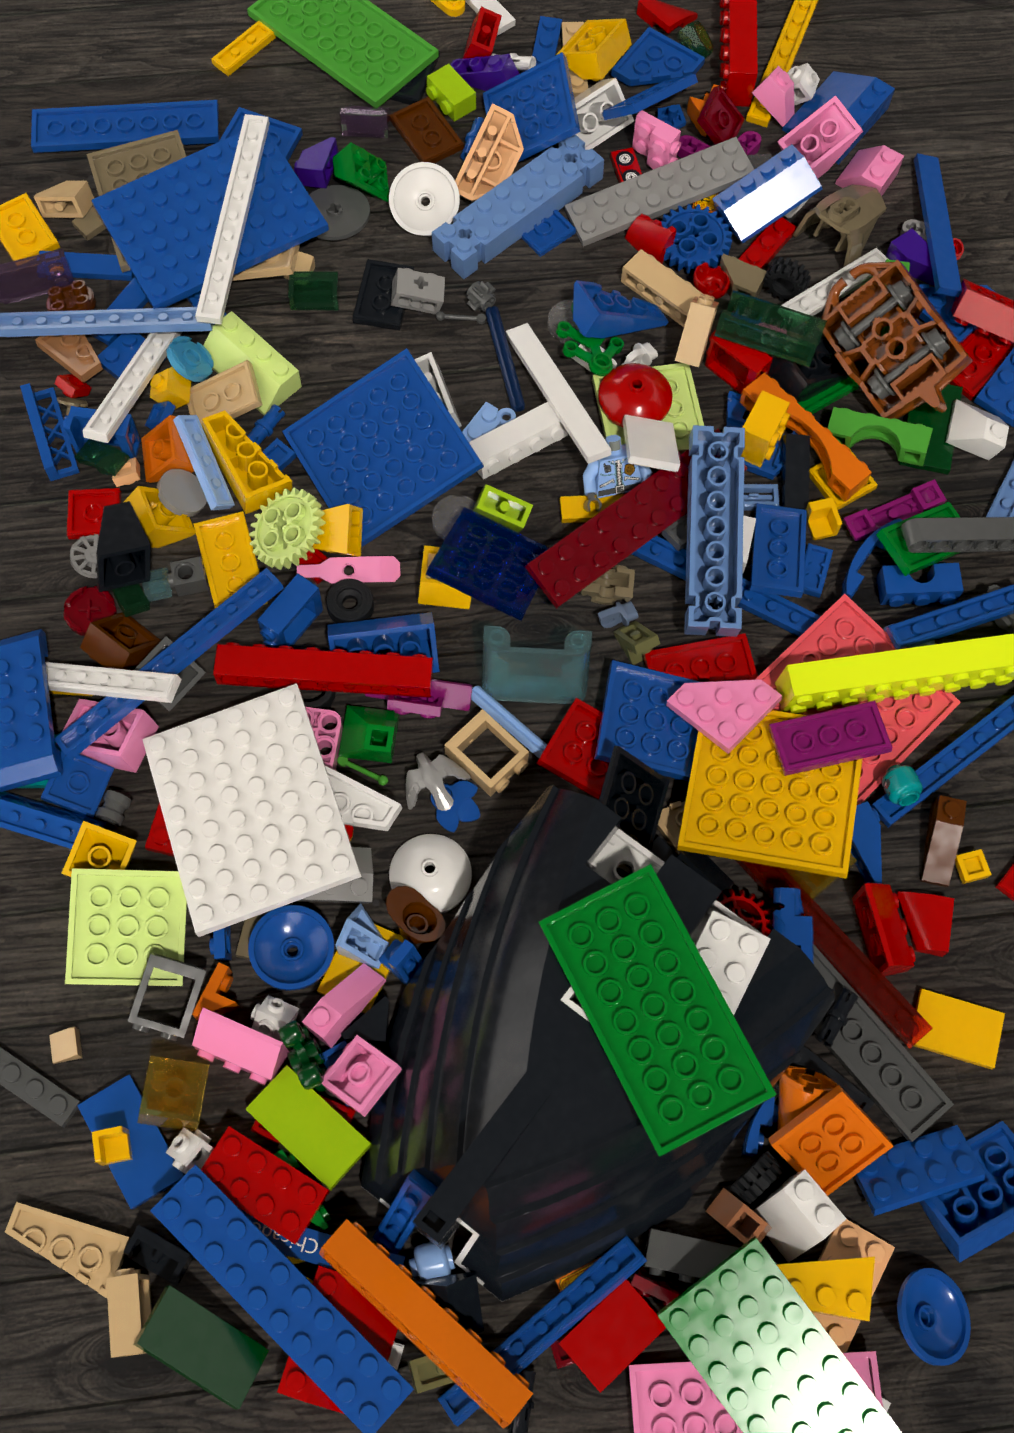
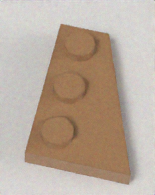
[35,335,103,383]

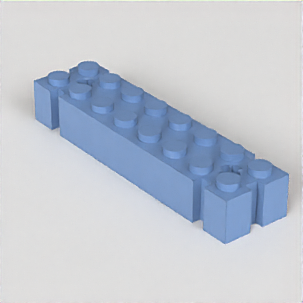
[432,134,604,279]
[684,425,745,637]

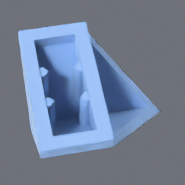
[335,903,390,969]

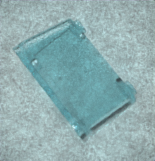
[482,626,592,704]

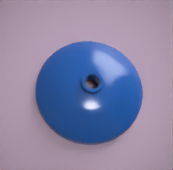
[248,905,334,990]
[897,1268,971,1366]

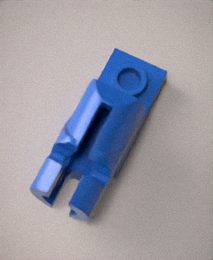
[773,888,814,964]

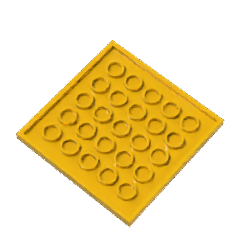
[677,710,863,879]

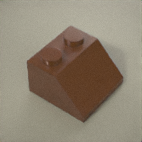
[80,612,161,670]

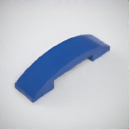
[841,518,902,599]

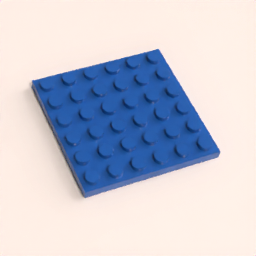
[282,348,484,548]

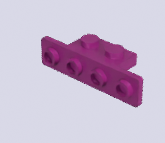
[365,679,472,718]

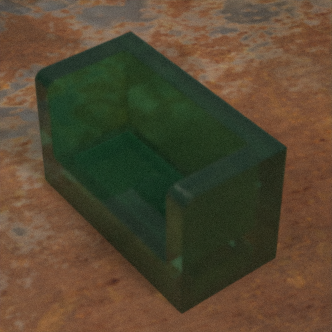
[288,271,340,310]

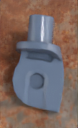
[597,601,639,628]

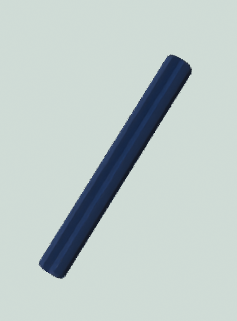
[486,306,525,412]

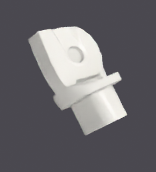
[622,342,658,366]

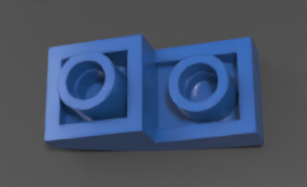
[741,1097,778,1157]

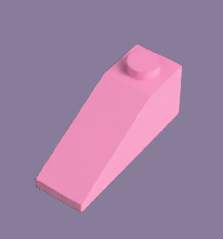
[302,963,386,1049]

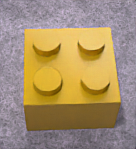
[741,390,791,468]

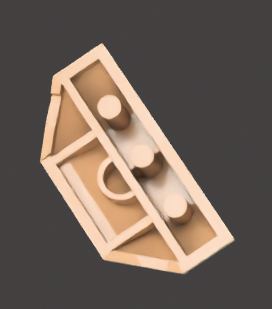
[455,103,524,202]

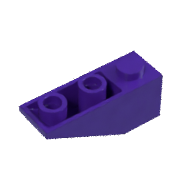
[450,54,520,91]

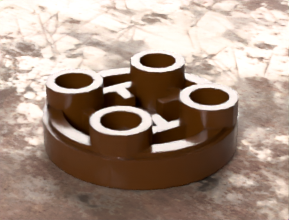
[46,280,96,311]

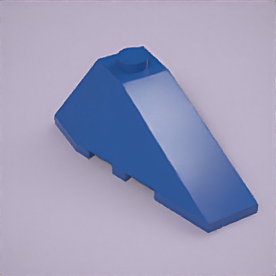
[573,280,669,338]

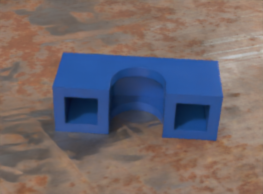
[876,563,964,607]

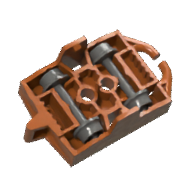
[817,259,973,419]

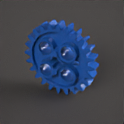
[661,204,732,274]

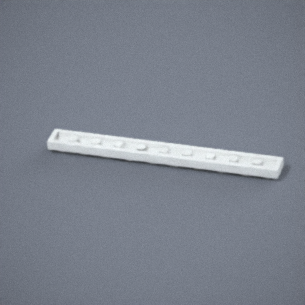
[195,114,270,325]

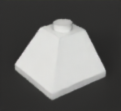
[946,399,1009,460]

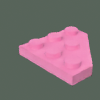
[666,679,782,754]

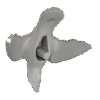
[406,753,471,811]

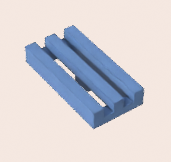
[744,484,779,511]

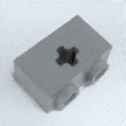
[391,268,445,314]

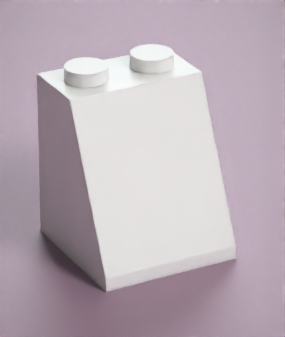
[753,1169,846,1263]

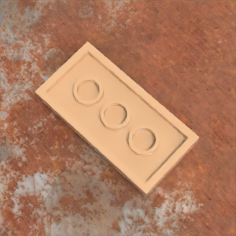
[812,1219,895,1353]

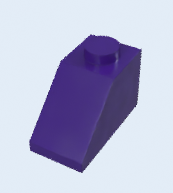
[294,137,338,189]

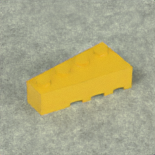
[202,410,292,514]

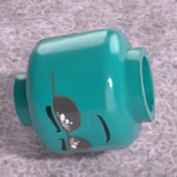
[882,764,923,806]

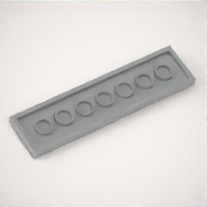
[565,137,755,247]

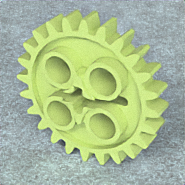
[249,488,326,570]

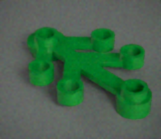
[556,302,624,376]

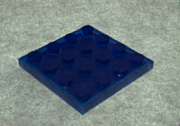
[426,507,549,621]

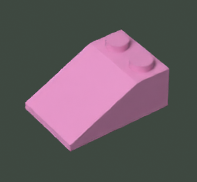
[777,95,863,179]
[56,699,159,773]

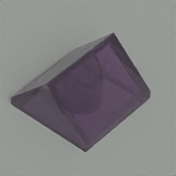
[340,105,390,138]

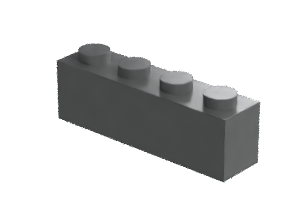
[642,1229,770,1284]

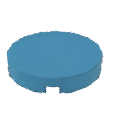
[166,336,214,382]

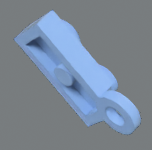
[462,402,516,442]

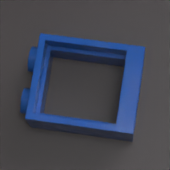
[258,574,323,648]

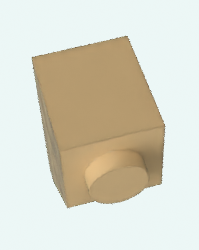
[34,181,94,218]

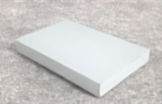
[623,415,680,472]

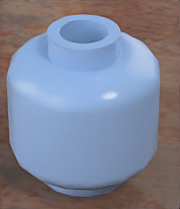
[409,1242,455,1280]

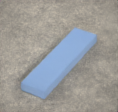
[173,415,235,510]

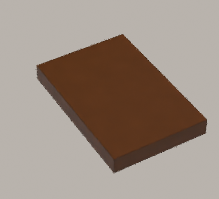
[389,96,464,163]

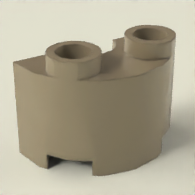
[581,565,635,605]

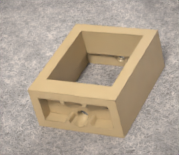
[675,294,719,367]
[445,709,529,797]
[106,1268,152,1358]

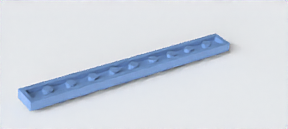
[0,307,213,337]

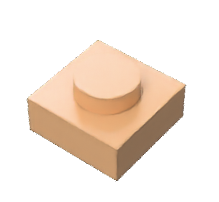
[112,457,140,487]

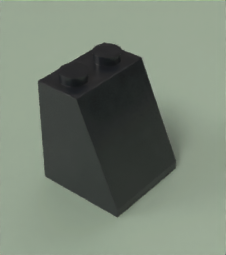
[96,501,150,592]

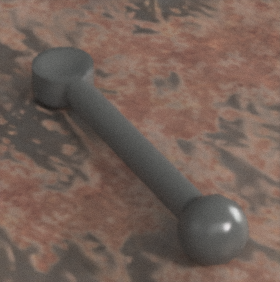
[436,311,486,324]

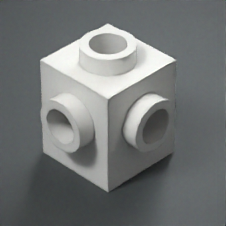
[788,63,820,106]
[250,995,299,1042]
[166,1127,214,1174]

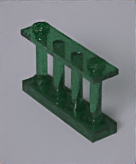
[714,290,827,367]

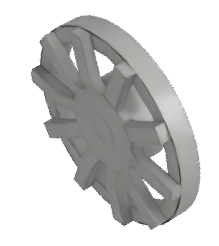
[70,534,99,578]

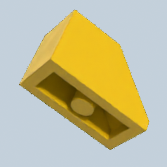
[150,367,191,410]

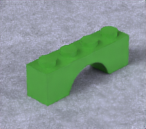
[828,407,933,466]

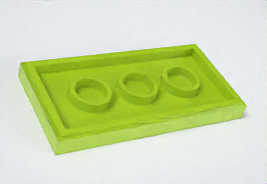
[246,1065,371,1191]

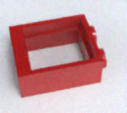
[705,323,773,395]

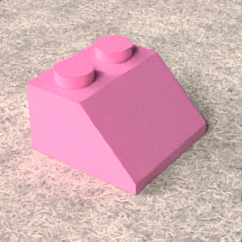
[835,145,904,196]

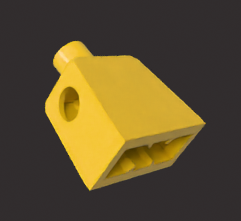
[313,504,363,557]

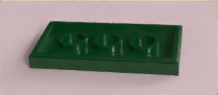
[899,384,963,475]
[133,1285,269,1410]

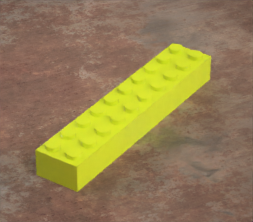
[775,634,1014,714]

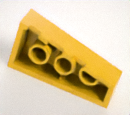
[776,1257,875,1321]

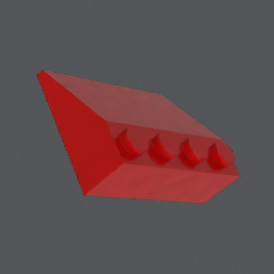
[277,1266,398,1414]

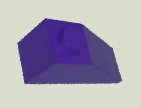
[886,228,960,286]

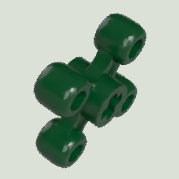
[278,1021,327,1093]

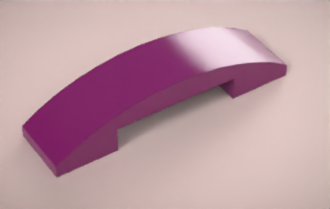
[843,479,947,541]

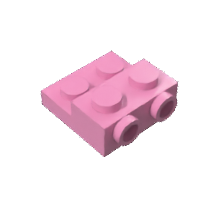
[632,110,681,170]
[321,1035,402,1117]

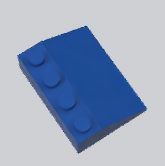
[782,71,895,165]
[919,1121,1014,1263]

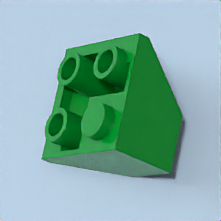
[333,142,389,202]
[339,705,400,763]

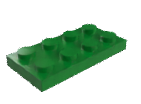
[876,502,961,576]

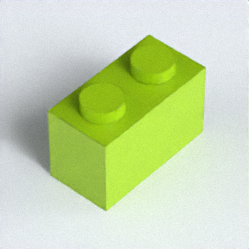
[426,64,476,122]
[472,484,533,533]

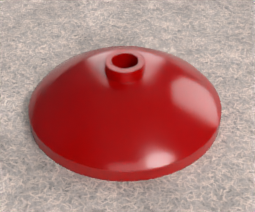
[598,363,673,427]

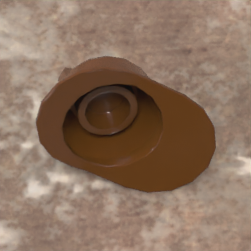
[386,886,445,944]

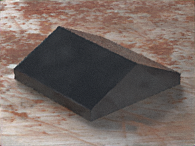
[415,1271,484,1334]

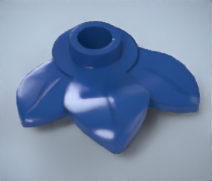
[431,781,480,832]

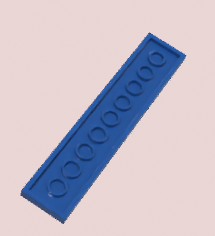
[150,1164,414,1433]

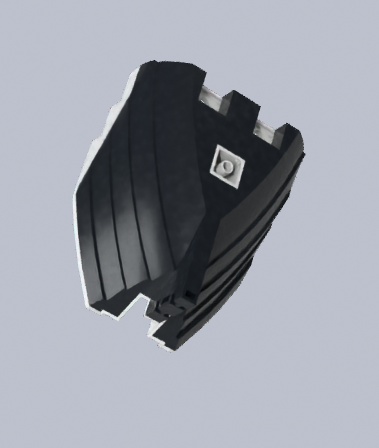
[361,785,835,1302]

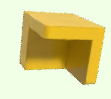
[806,497,842,540]
[92,1126,133,1166]

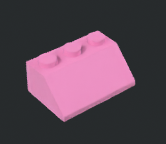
[192,1008,289,1085]

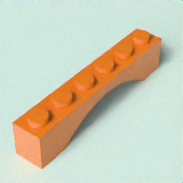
[740,372,872,502]

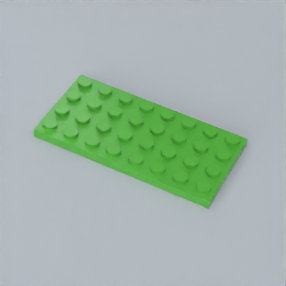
[247,0,439,109]

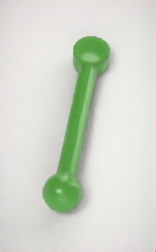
[337,757,388,786]

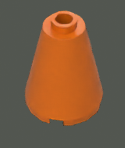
[777,1066,838,1131]

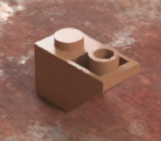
[706,1188,771,1244]

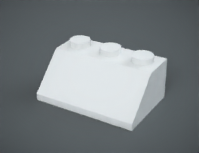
[574,78,634,150]

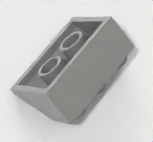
[298,847,373,904]

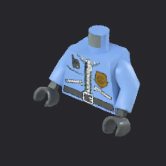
[583,435,653,512]

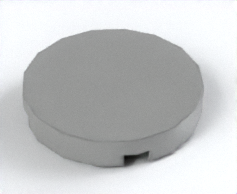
[157,469,207,517]

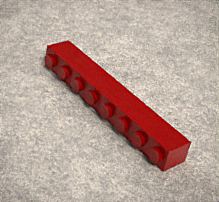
[213,642,433,698]

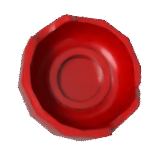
[693,262,730,299]

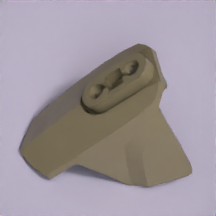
[793,184,886,267]

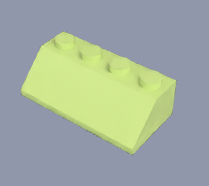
[203,311,302,415]

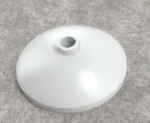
[389,162,460,236]
[389,834,472,914]

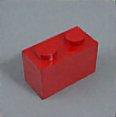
[463,6,502,59]

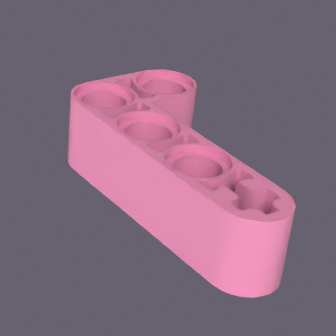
[306,707,343,771]

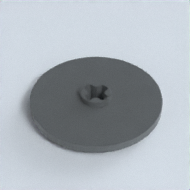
[309,185,370,240]

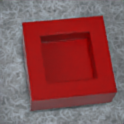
[54,374,92,398]

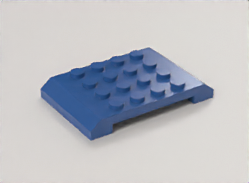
[0,629,63,792]

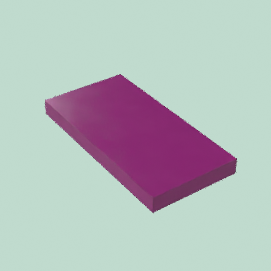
[769,701,893,776]

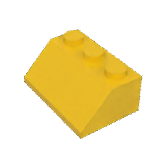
[556,19,632,81]

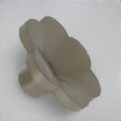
[57,397,88,415]

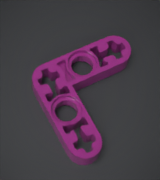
[677,131,761,160]

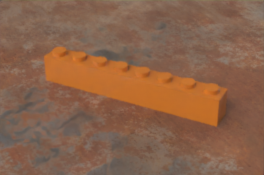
[319,1219,533,1429]

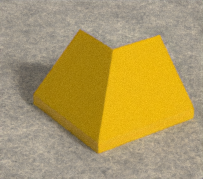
[61,821,137,877]

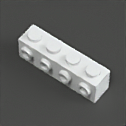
[469,402,568,479]

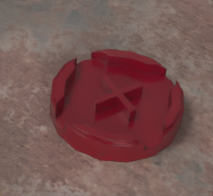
[63,586,117,636]

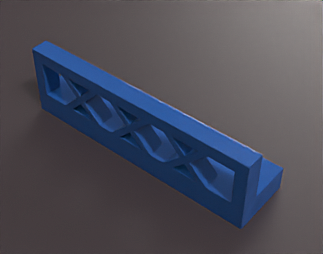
[20,383,80,481]
[0,792,107,849]

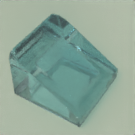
[142,568,173,602]

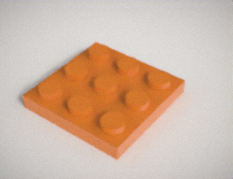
[768,1085,894,1196]

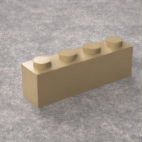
[621,249,703,327]

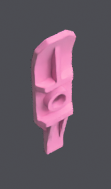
[297,556,401,584]

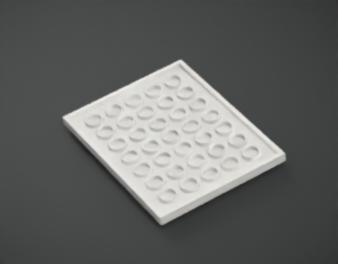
[142,683,362,937]

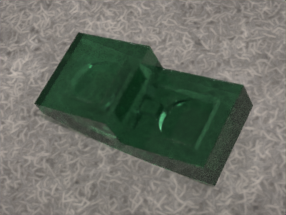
[75,439,130,476]
[112,584,150,617]

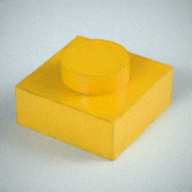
[955,849,992,884]

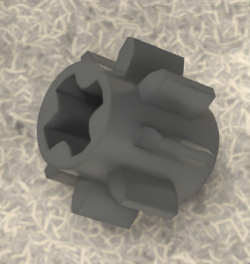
[467,281,496,311]

